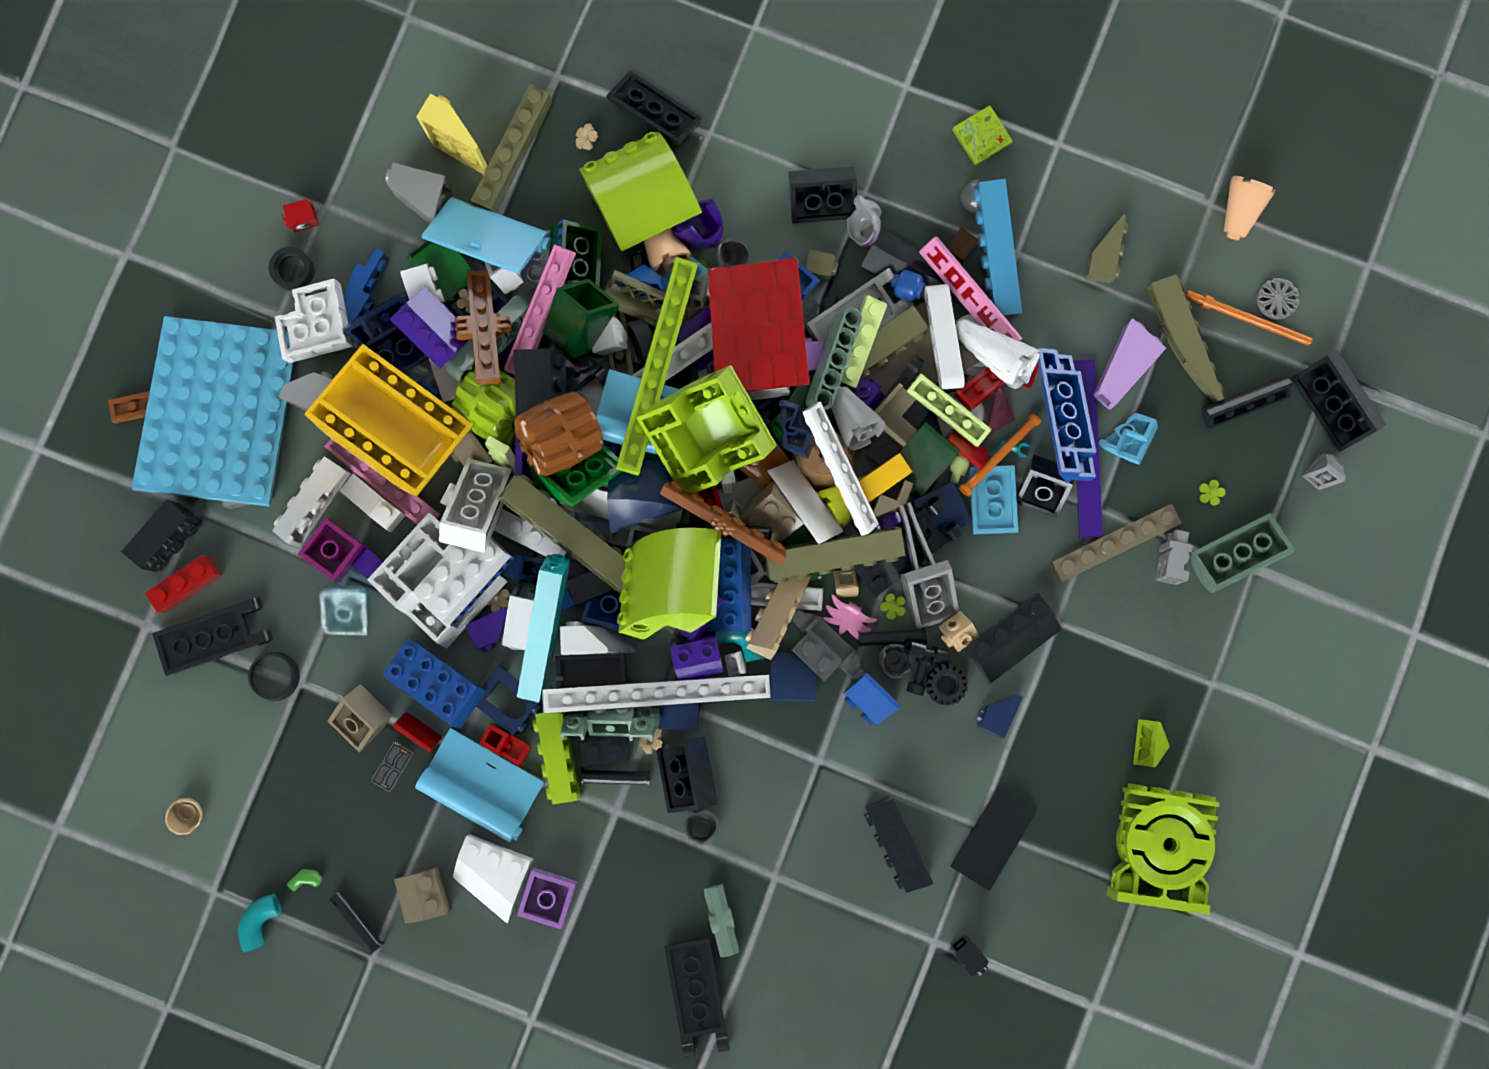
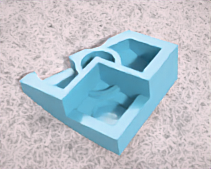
[1099,413,1158,465]

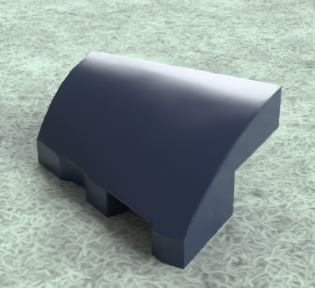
[779,400,815,459]

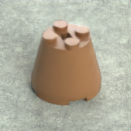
[788,427,855,492]

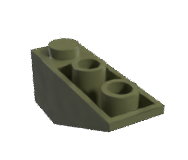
[1084,214,1128,284]

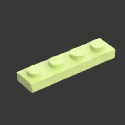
[841,295,887,388]
[485,436,515,473]

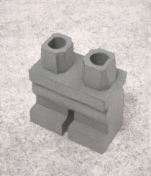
[1155,530,1193,585]

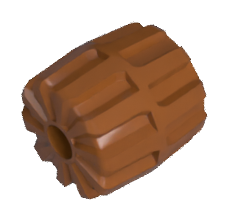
[514,392,603,476]

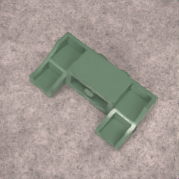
[560,707,661,741]

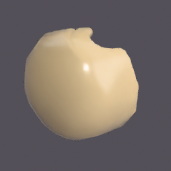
[165,798,203,835]

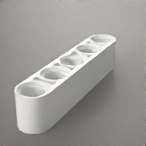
[924,284,964,390]

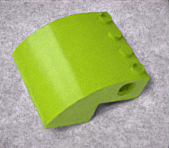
[579,132,702,251]
[636,365,777,494]
[617,528,721,640]

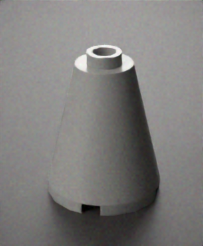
[831,386,886,450]

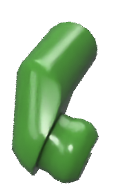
[287,869,322,891]

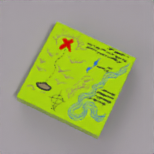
[952,106,1013,166]

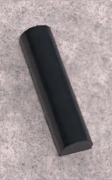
[1201,376,1292,429]

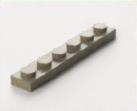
[1051,504,1182,582]

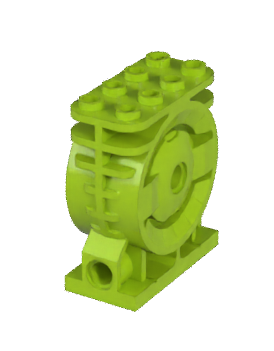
[1107,783,1220,915]

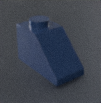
[501,554,545,582]
[976,695,1023,739]

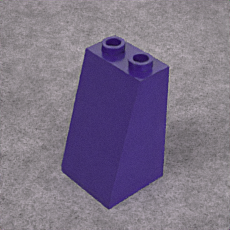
[670,632,724,681]

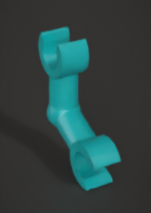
[987,439,1031,465]

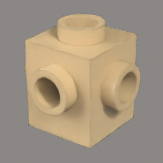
[939,611,979,652]

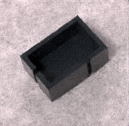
[121,499,202,572]
[555,653,627,689]

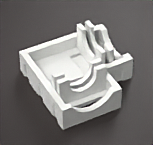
[275,279,353,363]

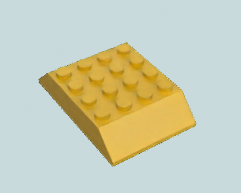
[305,344,473,497]

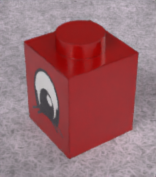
[282,198,320,233]

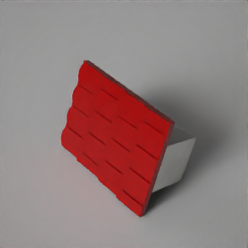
[708,258,810,400]

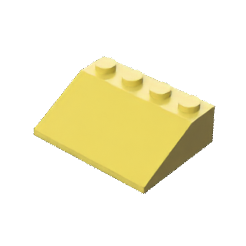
[416,93,488,175]

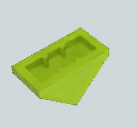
[1133,719,1170,767]

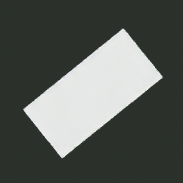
[768,460,844,544]

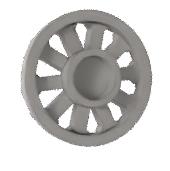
[1256,278,1299,320]

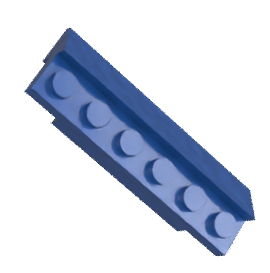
[1037,348,1097,483]

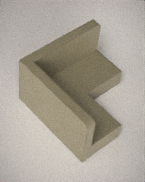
[875,383,918,448]

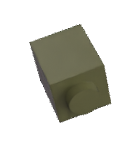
[806,250,838,282]

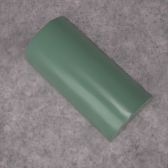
[1190,513,1295,593]

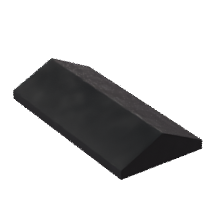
[606,71,702,146]
[861,229,945,303]
[566,544,627,607]
[950,789,1036,891]

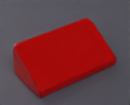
[945,429,989,470]
[392,712,442,752]

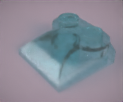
[319,586,370,635]

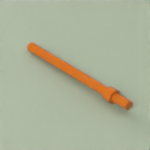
[1185,290,1312,346]

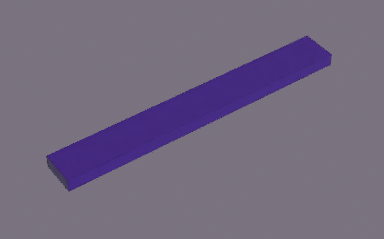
[1073,360,1103,538]

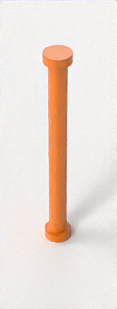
[959,413,1041,497]

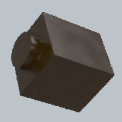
[946,227,979,265]

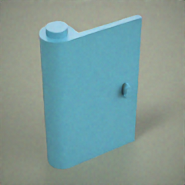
[422,197,552,274]
[596,369,679,455]
[415,728,545,843]

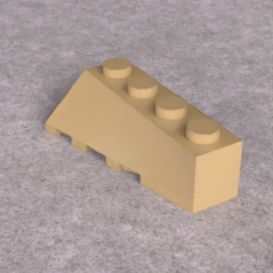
[745,575,811,660]

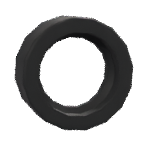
[268,247,314,291]

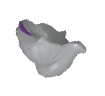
[847,195,882,247]

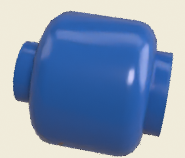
[891,270,926,302]

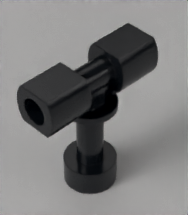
[903,640,951,696]

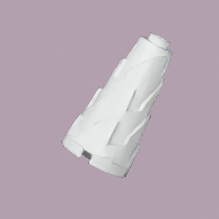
[955,319,1040,389]

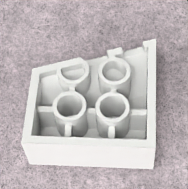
[560,622,635,655]
[453,834,533,924]

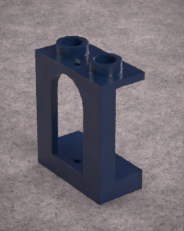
[476,666,543,735]

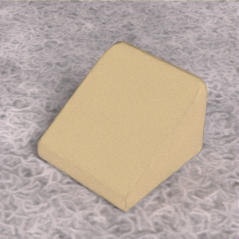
[833,569,858,598]

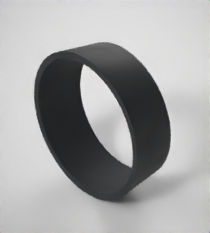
[627,319,653,367]
[248,652,300,701]

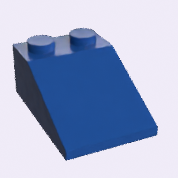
[844,673,901,725]

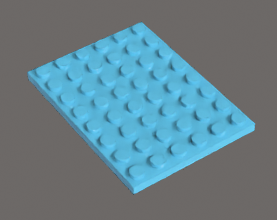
[132,316,295,506]

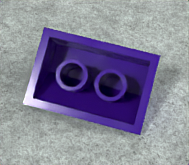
[390,286,470,369]

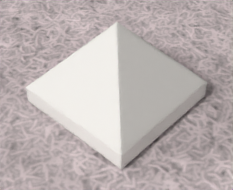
[724,651,746,677]

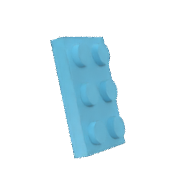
[969,465,1018,535]

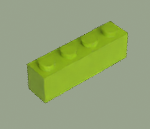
[533,712,582,804]

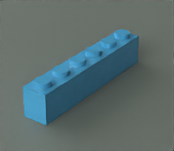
[973,179,1022,316]

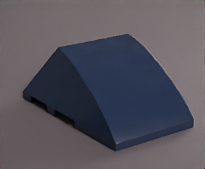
[342,291,429,373]
[607,451,682,533]

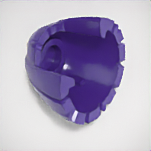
[672,199,723,249]

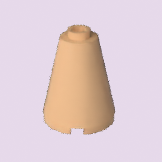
[1224,176,1275,241]
[644,228,693,277]

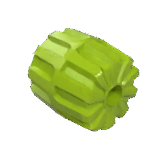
[452,371,516,448]

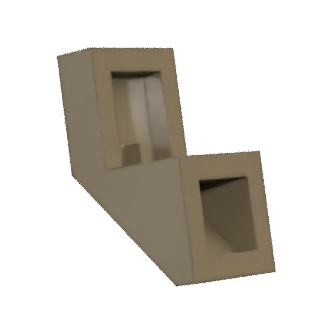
[872,480,913,519]

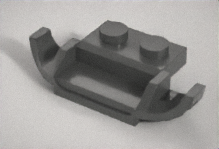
[792,609,864,681]

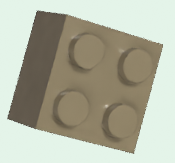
[740,480,804,543]

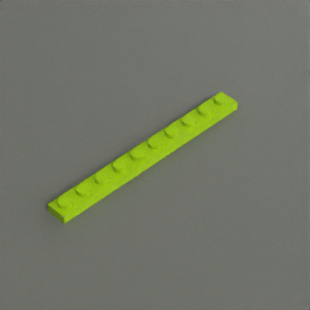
[615,257,698,476]

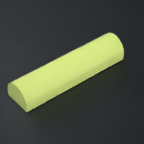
[906,373,992,447]

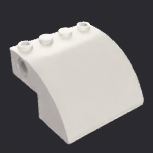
[367,513,508,649]

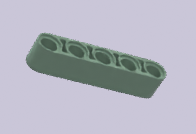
[445,295,531,383]
[805,307,862,410]

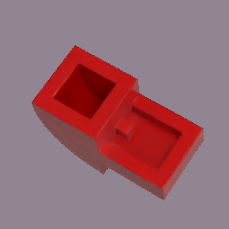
[479,724,533,767]

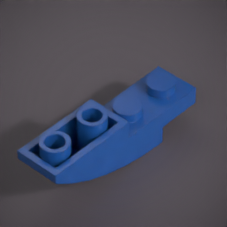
[344,248,388,324]

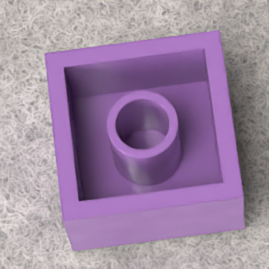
[517,868,578,929]

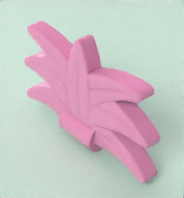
[823,595,877,639]

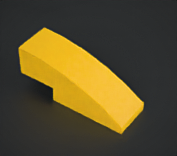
[839,453,912,502]

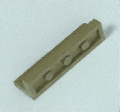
[604,270,697,327]

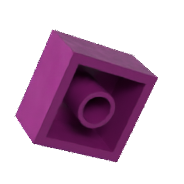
[298,518,367,583]

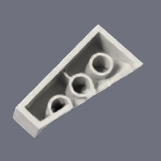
[272,456,351,547]

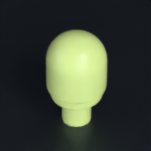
[950,454,970,484]

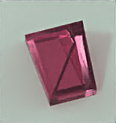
[987,389,1015,436]

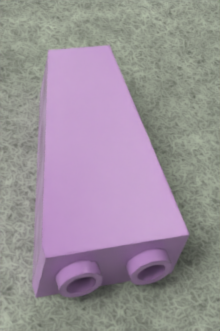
[1093,319,1166,410]

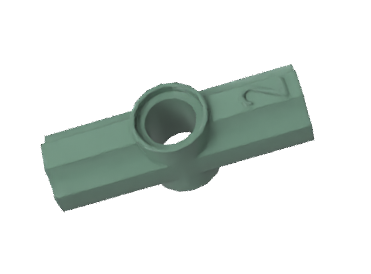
[704,884,739,957]

